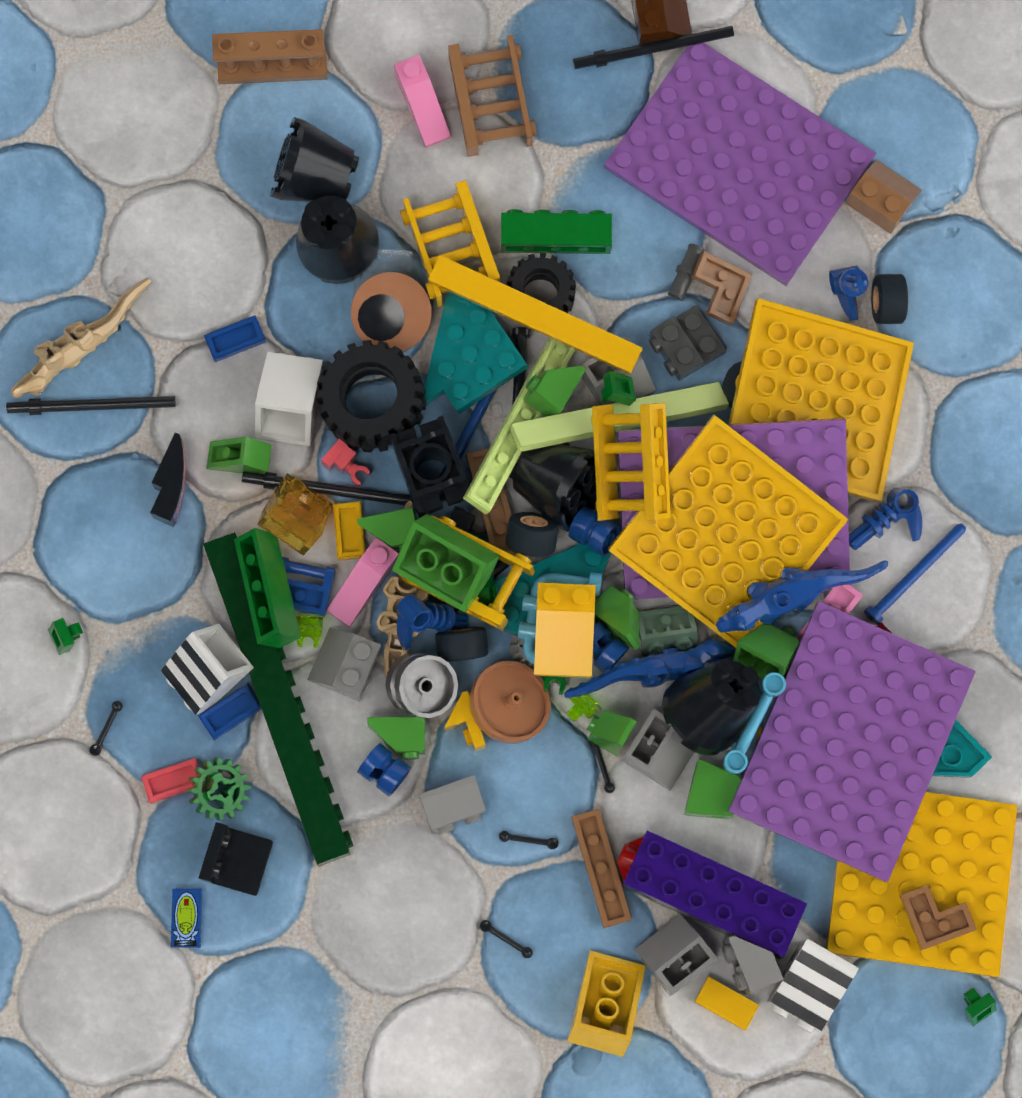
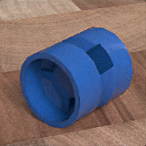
[568,506,622,556]
[592,621,630,673]
[357,743,411,797]

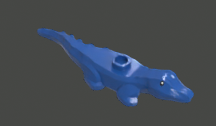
[716,560,888,632]
[564,638,736,698]

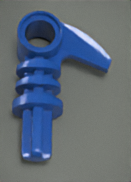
[829,265,868,321]
[849,487,922,550]
[396,594,469,650]

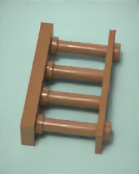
[212,29,328,85]
[448,35,537,157]

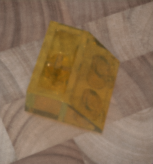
[257,473,333,556]

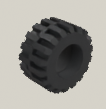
[507,253,576,313]

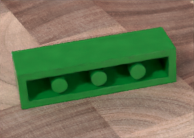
[501,209,612,254]
[234,528,301,648]

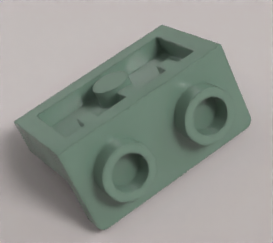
[639,606,698,656]

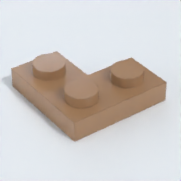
[691,251,752,326]
[900,885,977,950]

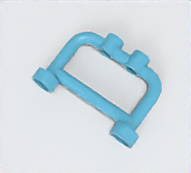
[518,572,602,679]
[723,673,786,774]

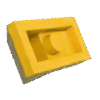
[444,691,486,752]

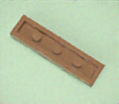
[466,448,516,556]
[571,809,632,929]

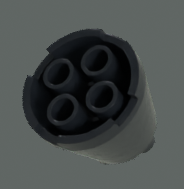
[270,117,359,202]
[296,196,380,284]
[509,444,597,532]
[662,659,760,756]

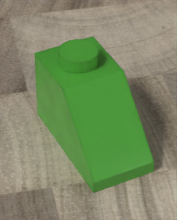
[523,366,586,417]
[206,437,272,473]
[357,507,417,552]
[594,585,640,650]
[586,710,637,756]
[367,717,425,760]

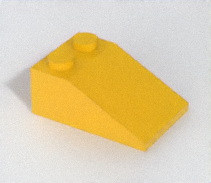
[534,583,596,678]
[567,950,646,1057]

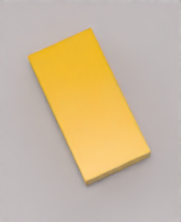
[333,501,365,561]
[694,976,759,1031]

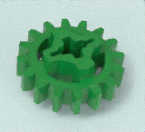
[187,757,251,821]

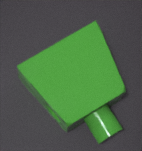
[733,624,800,679]
[684,759,741,819]

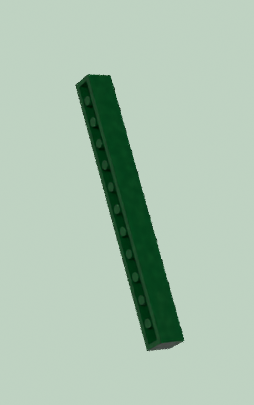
[203,532,354,867]

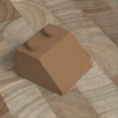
[846,160,922,234]

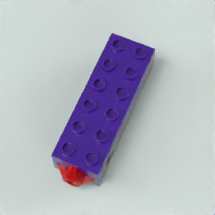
[617,830,808,959]

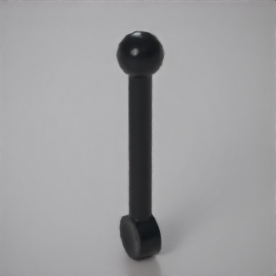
[89,701,123,756]
[589,740,615,793]
[499,831,558,850]
[480,920,533,958]

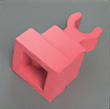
[321,439,370,487]

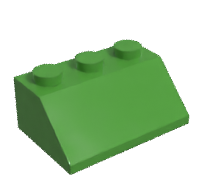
[392,514,500,612]

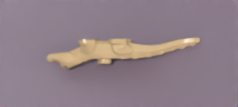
[11,278,151,398]
[377,501,429,677]

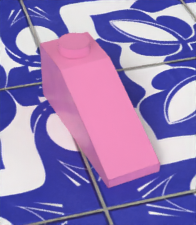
[394,55,451,148]
[327,538,399,627]

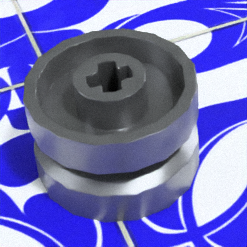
[385,652,458,718]

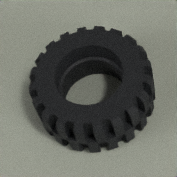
[316,340,426,453]

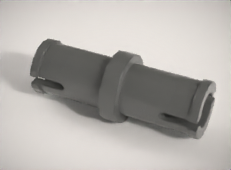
[668,243,705,301]

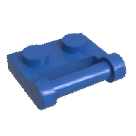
[282,557,336,617]

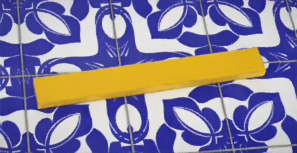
[428,255,643,375]

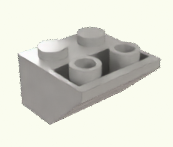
[580,336,656,406]
[622,708,694,791]
[634,914,718,996]
[721,936,784,995]

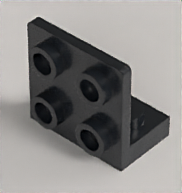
[198,822,273,896]

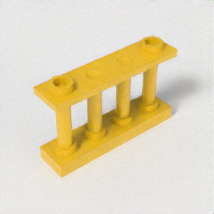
[400,180,500,307]
[591,403,671,521]
[400,515,535,631]

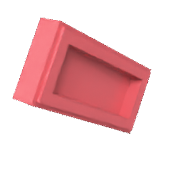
[141,758,205,804]

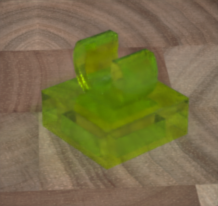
[296,616,323,648]
[566,694,602,722]

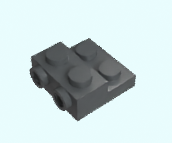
[649,305,726,381]

